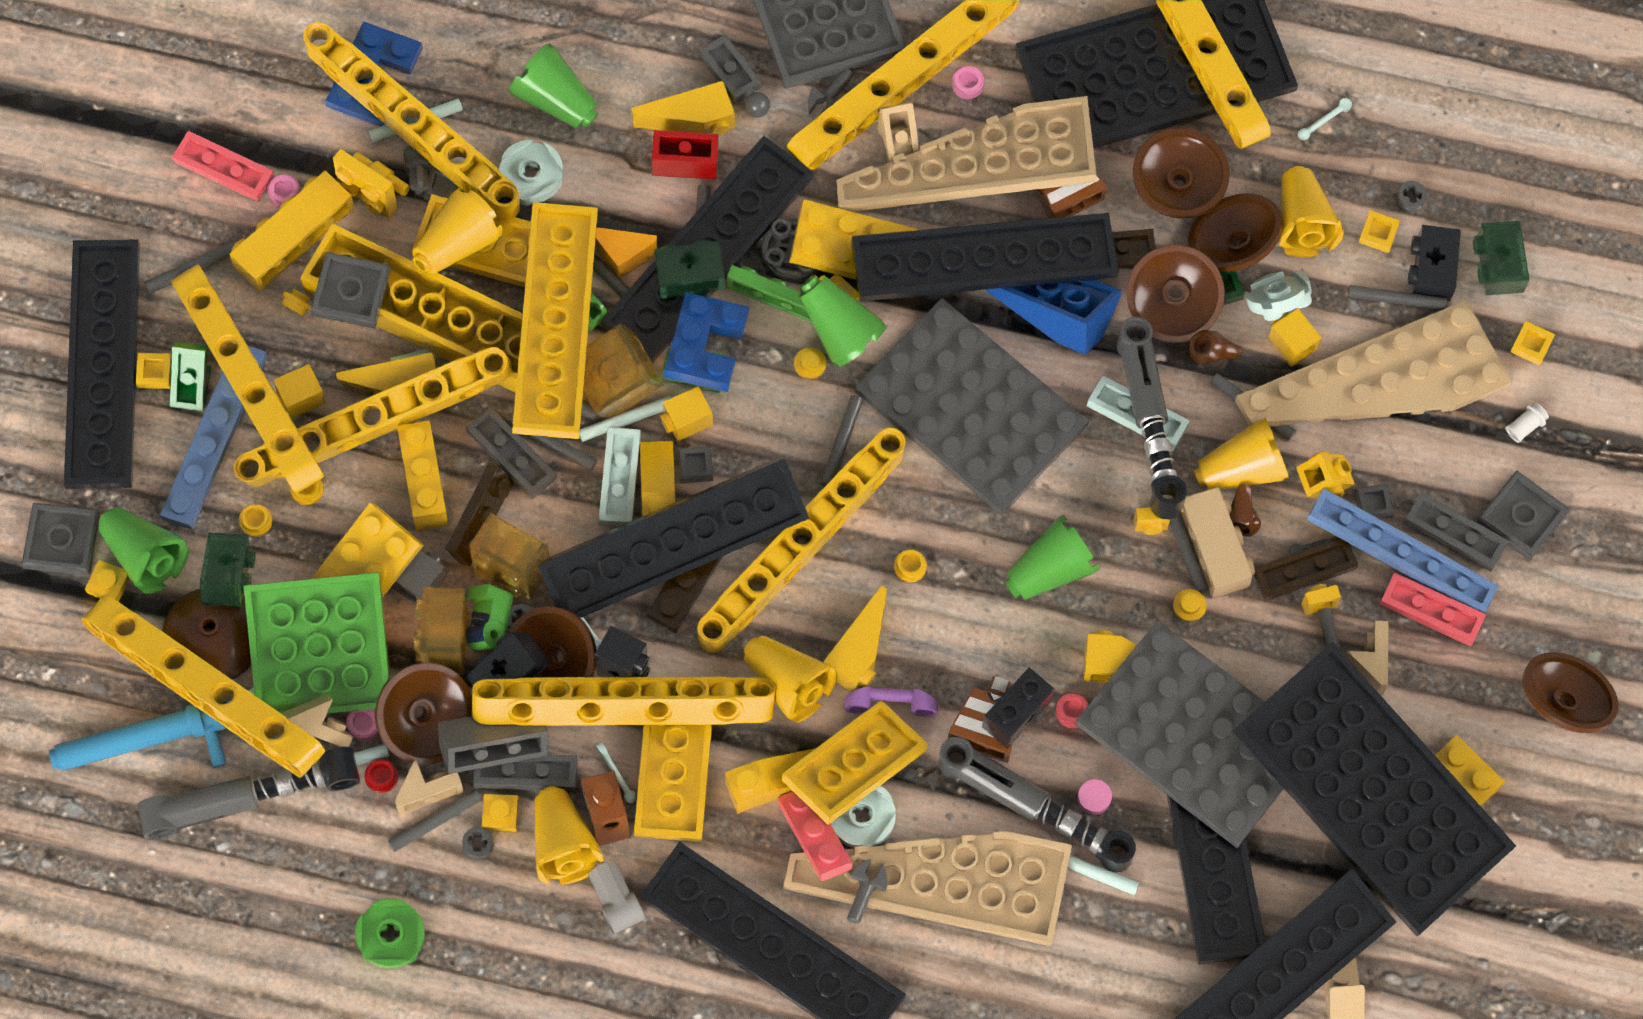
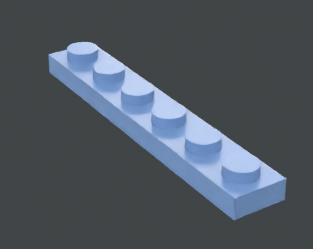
[160,346,267,530]
[1306,488,1498,613]

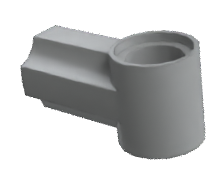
[588,861,645,934]

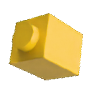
[1268,308,1322,367]
[273,364,326,419]
[660,386,713,442]

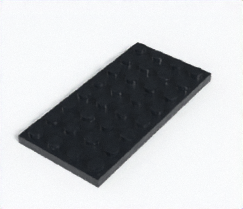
[1015,0,1298,149]
[1232,642,1516,937]

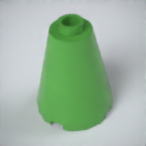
[508,43,599,129]
[799,275,887,367]
[99,507,189,594]
[1004,514,1100,600]

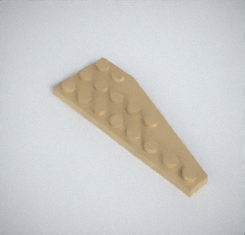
[836,96,1097,212]
[1235,300,1512,427]
[783,831,1072,946]

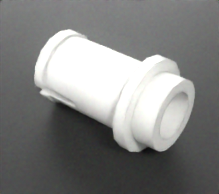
[1505,403,1549,443]

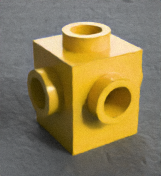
[1296,451,1355,498]

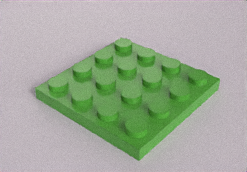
[244,572,390,714]

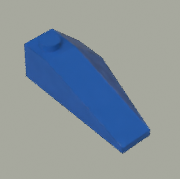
[986,279,1121,355]

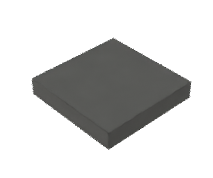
[310,252,391,329]
[1477,470,1570,561]
[21,503,100,576]

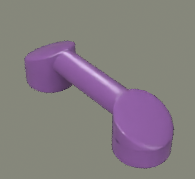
[844,686,938,717]

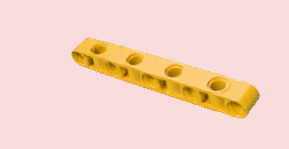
[786,0,1020,171]
[1155,0,1271,149]
[303,22,520,220]
[170,264,325,494]
[234,347,513,487]
[697,428,905,653]
[81,594,325,778]
[472,677,776,726]

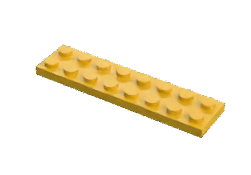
[512,202,598,439]

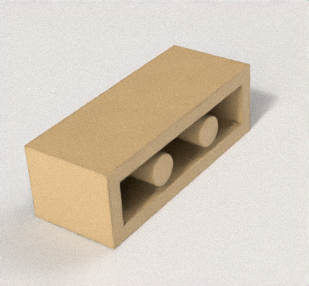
[1180,487,1255,599]

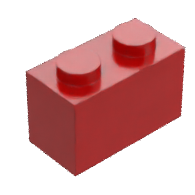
[652,130,719,180]

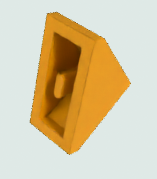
[595,227,658,279]

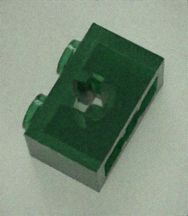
[1473,221,1530,296]
[654,239,725,298]
[200,533,256,607]

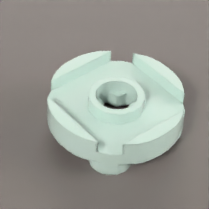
[499,140,563,206]
[1245,271,1312,321]
[830,786,896,848]

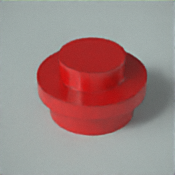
[364,759,399,793]

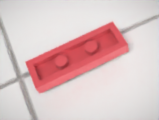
[172,131,274,202]
[1379,572,1486,647]
[778,791,852,882]

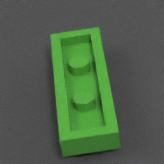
[727,265,812,322]

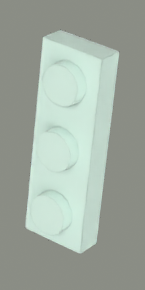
[1086,376,1190,451]
[599,427,641,526]

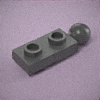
[699,34,770,118]

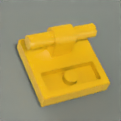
[333,149,410,219]

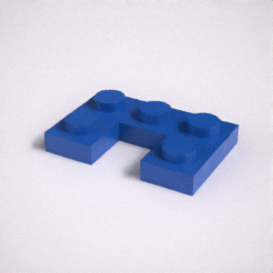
[325,21,423,126]
[664,292,750,392]

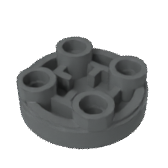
[762,218,819,282]

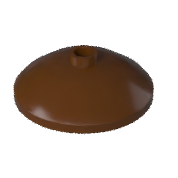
[1133,128,1230,219]
[1188,193,1283,272]
[1126,244,1225,343]
[162,586,251,679]
[506,606,597,678]
[1522,652,1619,733]
[375,663,472,765]

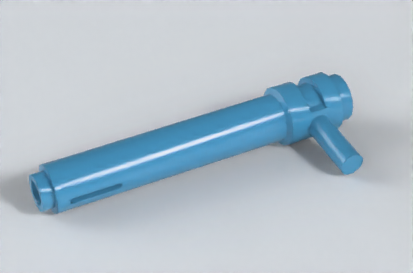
[49,700,228,771]

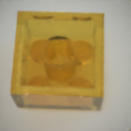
[583,324,664,419]
[469,513,549,600]
[414,587,468,674]

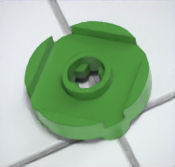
[355,899,425,969]

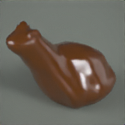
[1189,330,1243,364]
[1229,483,1261,537]

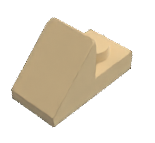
[877,102,919,163]
[1346,620,1388,695]
[282,694,353,747]
[395,760,464,816]
[1323,957,1365,1019]

